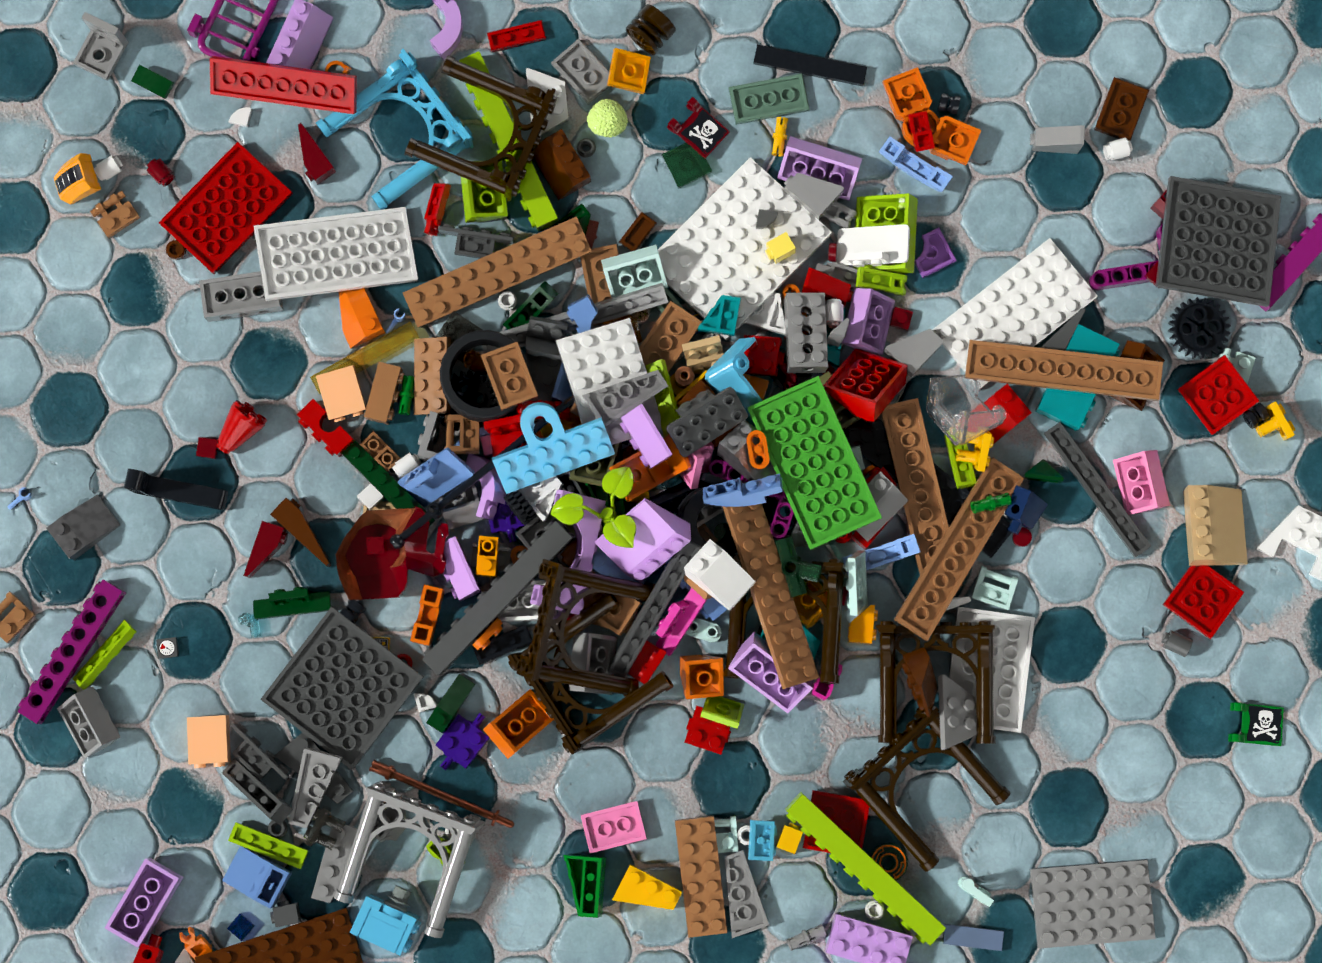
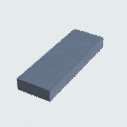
[943,924,1004,951]

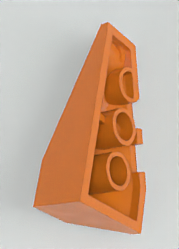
[339,288,385,349]

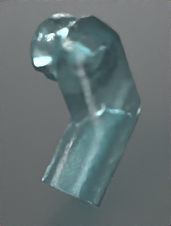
[656,474,682,489]
[238,613,261,638]

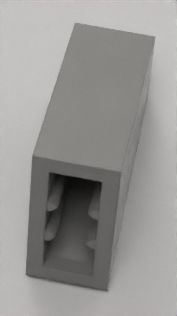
[1030,125,1085,154]
[784,173,844,220]
[883,329,944,377]

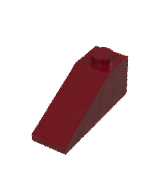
[298,123,336,185]
[243,521,288,578]

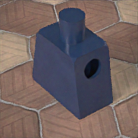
[1005,485,1048,535]

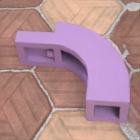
[430,0,463,60]
[466,454,506,520]

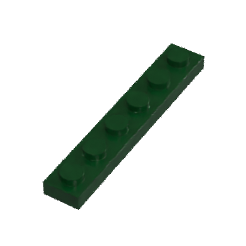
[341,440,435,526]

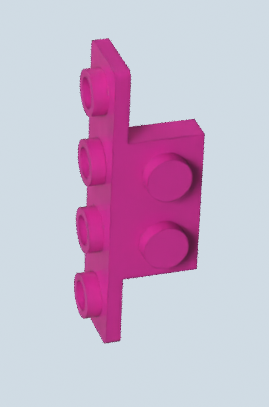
[656,588,707,656]

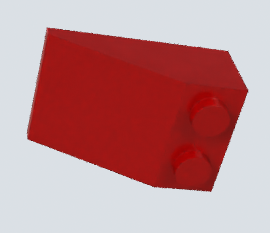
[960,384,1032,445]

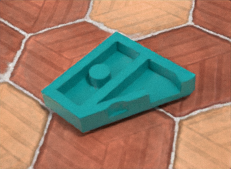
[698,295,741,336]

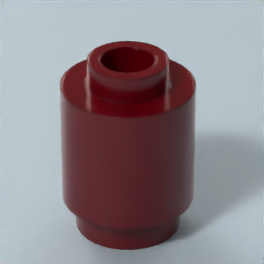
[147,159,175,187]

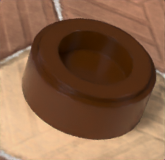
[166,240,186,260]

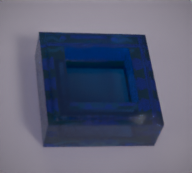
[227,913,255,941]

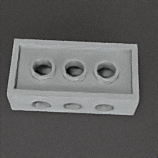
[199,271,284,322]
[784,293,828,373]

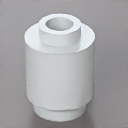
[1103,138,1133,160]
[94,155,123,181]
[825,299,844,328]
[392,453,422,478]

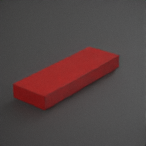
[487,20,546,52]

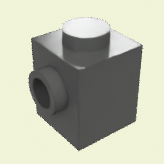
[270,900,302,927]

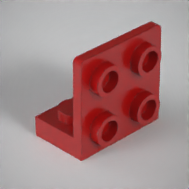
[484,414,528,457]
[627,640,667,684]

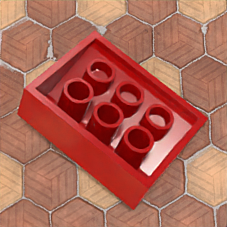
[823,348,908,422]

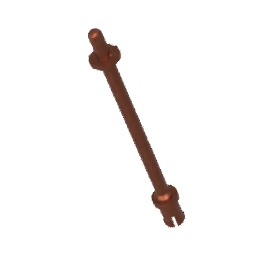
[369,759,515,828]

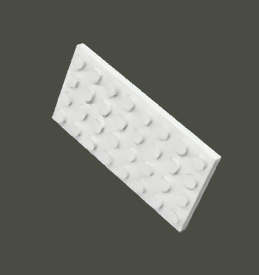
[254,207,418,301]
[932,238,1098,390]

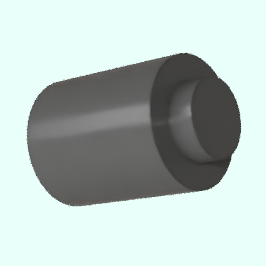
[1161,630,1193,657]

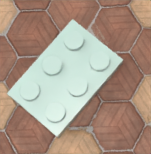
[845,550,868,616]

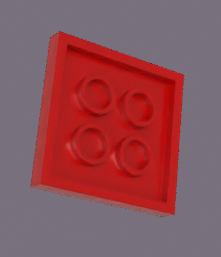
[1177,355,1259,435]
[1162,565,1244,639]
[802,790,869,853]

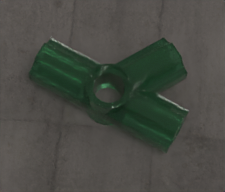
[775,536,822,597]

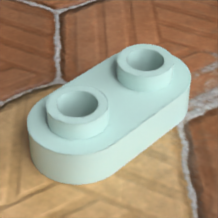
[686,618,722,643]

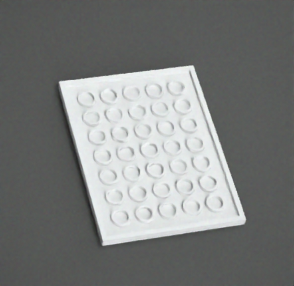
[658,157,832,341]

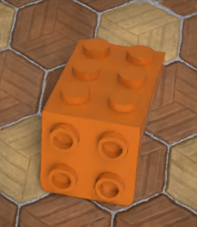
[609,435,691,502]

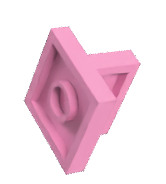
[679,442,714,489]

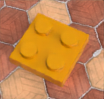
[607,48,651,94]

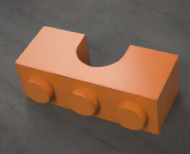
[410,584,445,646]

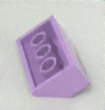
[266,0,333,69]
[777,136,862,201]
[728,632,813,713]

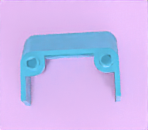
[705,337,763,428]

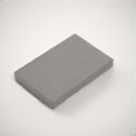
[551,39,610,105]

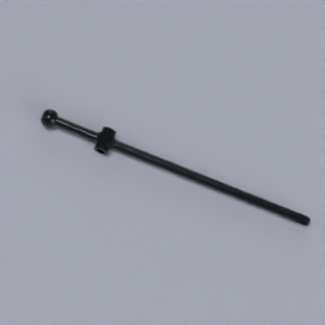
[390,396,575,549]

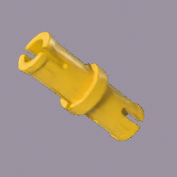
[771,117,788,157]

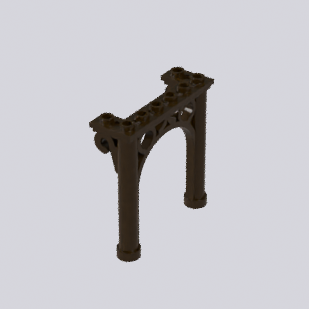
[404,55,557,201]
[723,555,847,684]
[516,559,656,697]
[507,593,673,755]
[876,621,996,744]
[842,706,1011,872]

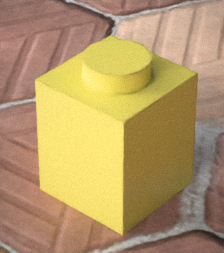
[765,232,796,264]

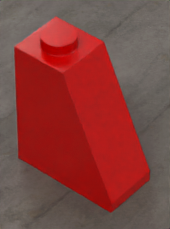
[801,267,853,307]

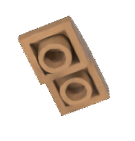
[360,431,401,472]

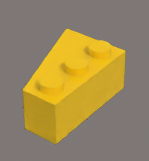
[612,864,682,910]

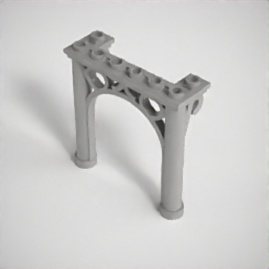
[334,781,485,938]

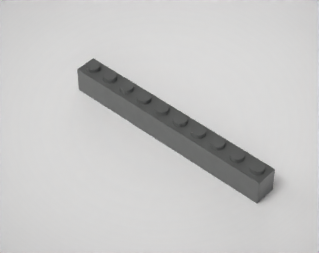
[422,521,575,676]

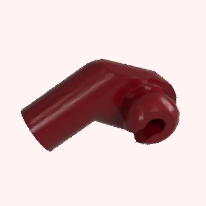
[779,363,797,390]

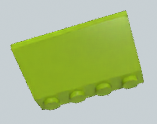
[853,193,918,274]

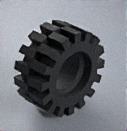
[504,490,537,525]

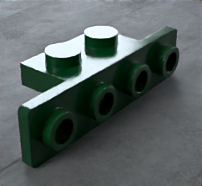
[253,587,331,620]

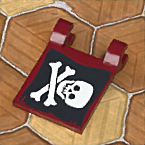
[667,97,730,159]

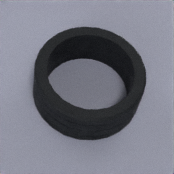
[440,330,529,422]

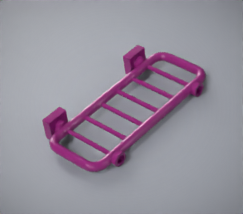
[187,0,278,61]

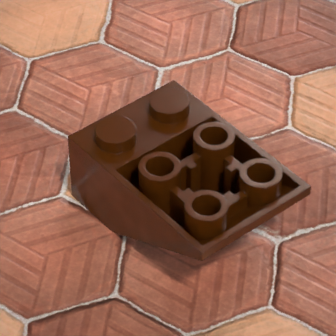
[902,647,938,717]

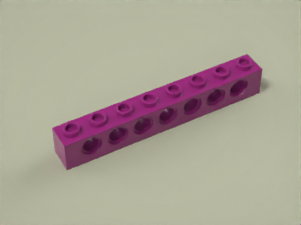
[17,579,126,724]

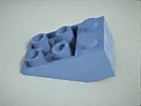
[222,846,292,909]

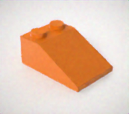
[483,689,554,759]

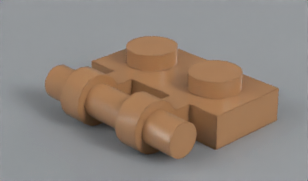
[90,190,141,238]

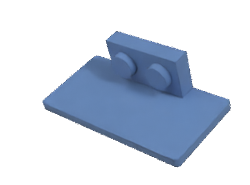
[398,447,474,507]

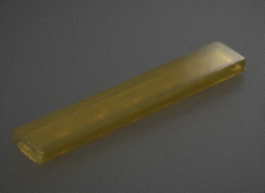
[310,322,419,394]

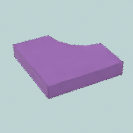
[915,227,957,278]

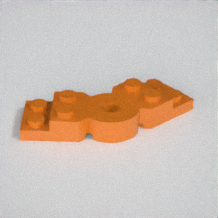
[882,67,981,166]

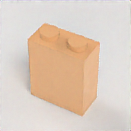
[316,365,366,422]
[187,715,231,768]

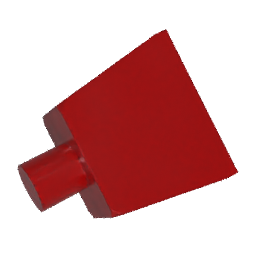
[133,934,164,963]

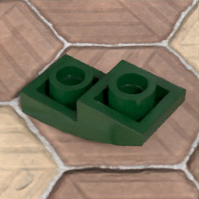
[131,64,174,99]

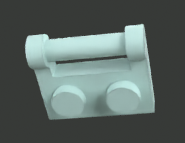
[971,565,1018,611]
[714,816,738,853]
[958,877,994,907]

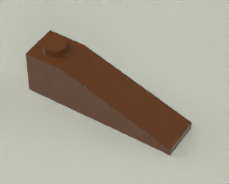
[270,498,331,567]

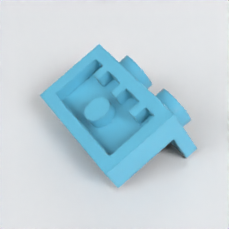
[748,820,777,861]

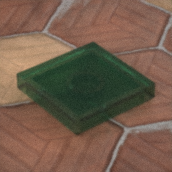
[662,143,712,189]

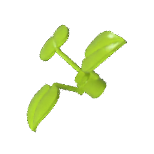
[551,466,636,548]

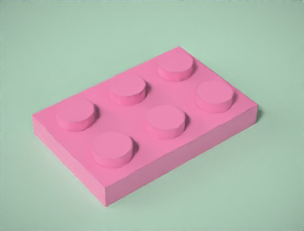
[580,801,647,853]

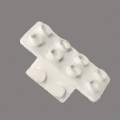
[836,224,910,267]

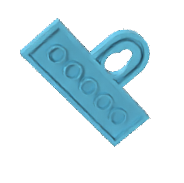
[492,402,615,494]

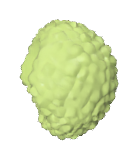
[587,99,628,138]

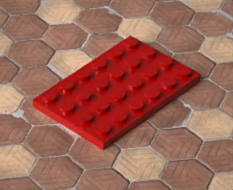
[159,142,293,274]

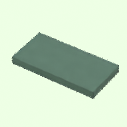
[728,73,810,125]

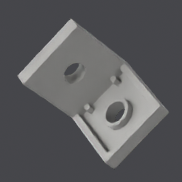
[73,12,129,81]
[417,411,465,462]

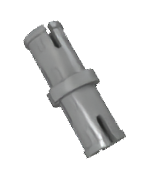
[786,924,827,951]

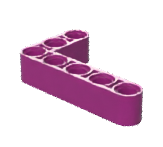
[1089,224,1163,290]
[709,460,794,540]

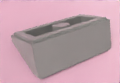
[827,318,850,347]

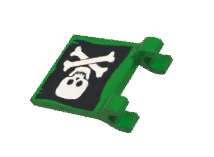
[1228,703,1284,746]

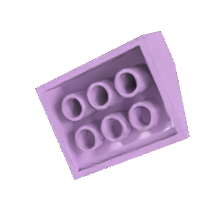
[595,498,691,583]

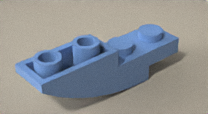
[703,473,783,507]

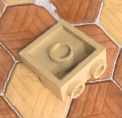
[682,335,724,374]

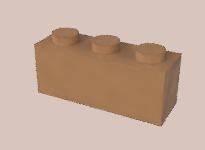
[364,362,405,425]

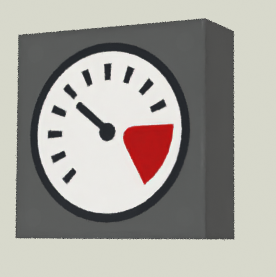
[156,637,179,659]

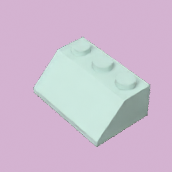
[601,245,668,298]

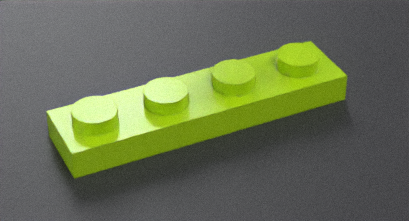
[646,359,680,437]
[73,620,137,690]
[228,822,309,869]

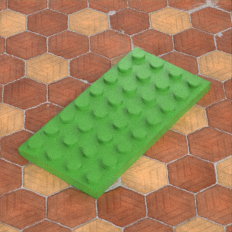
[747,376,882,550]

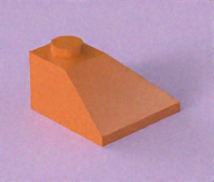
[680,655,724,699]

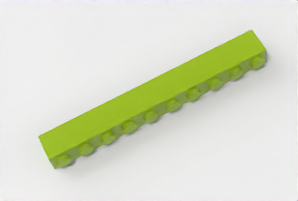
[459,51,558,232]
[785,792,946,946]

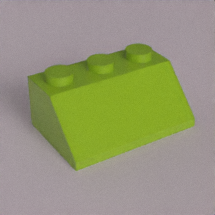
[461,161,508,223]

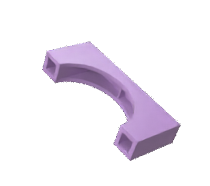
[530,490,606,615]

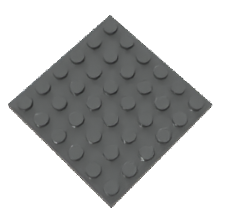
[1156,176,1281,307]
[260,607,424,770]

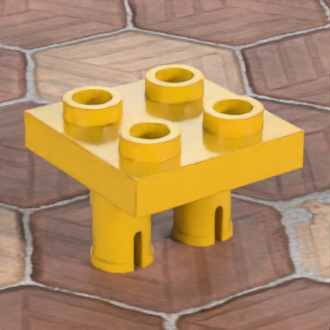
[1255,401,1295,441]
[955,426,994,472]

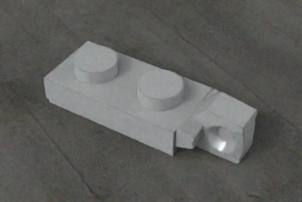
[815,262,864,289]

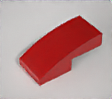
[907,111,935,152]

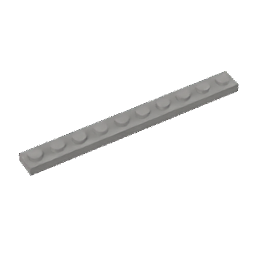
[482,283,668,353]

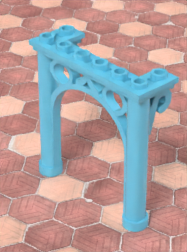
[316,49,474,210]

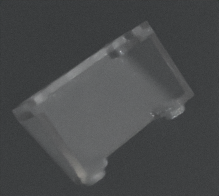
[926,375,1006,446]

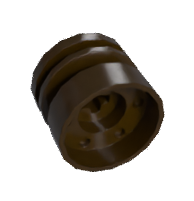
[626,4,676,55]

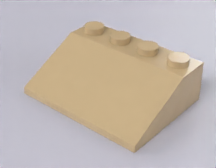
[1183,485,1248,566]

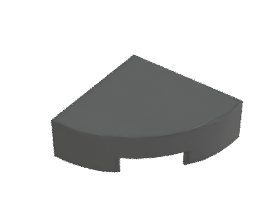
[756,209,778,229]

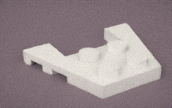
[1256,505,1322,581]

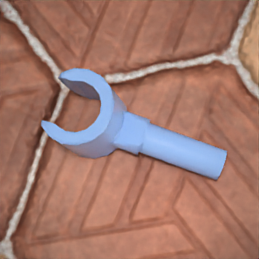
[385,308,405,334]
[7,487,31,510]

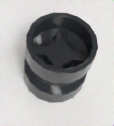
[938,93,961,115]
[1242,403,1270,429]
[340,599,367,624]

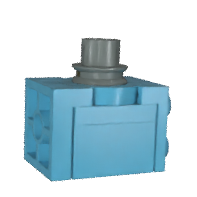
[350,885,422,956]

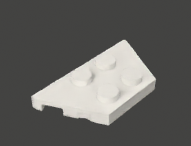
[526,68,569,136]
[744,292,785,335]
[519,476,563,522]

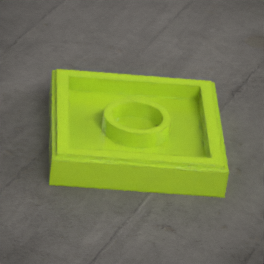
[700,696,745,729]

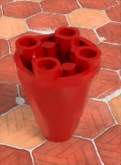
[216,400,267,454]

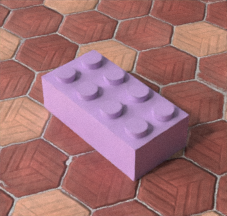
[105,858,184,948]
[825,913,913,963]

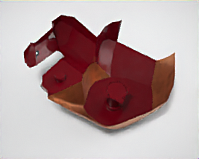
[336,507,449,600]

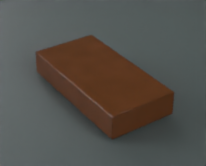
[619,212,657,251]

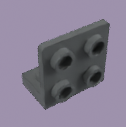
[526,316,568,360]

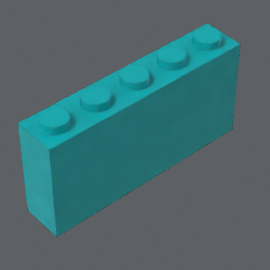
[1035,324,1120,431]

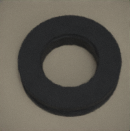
[676,487,737,556]

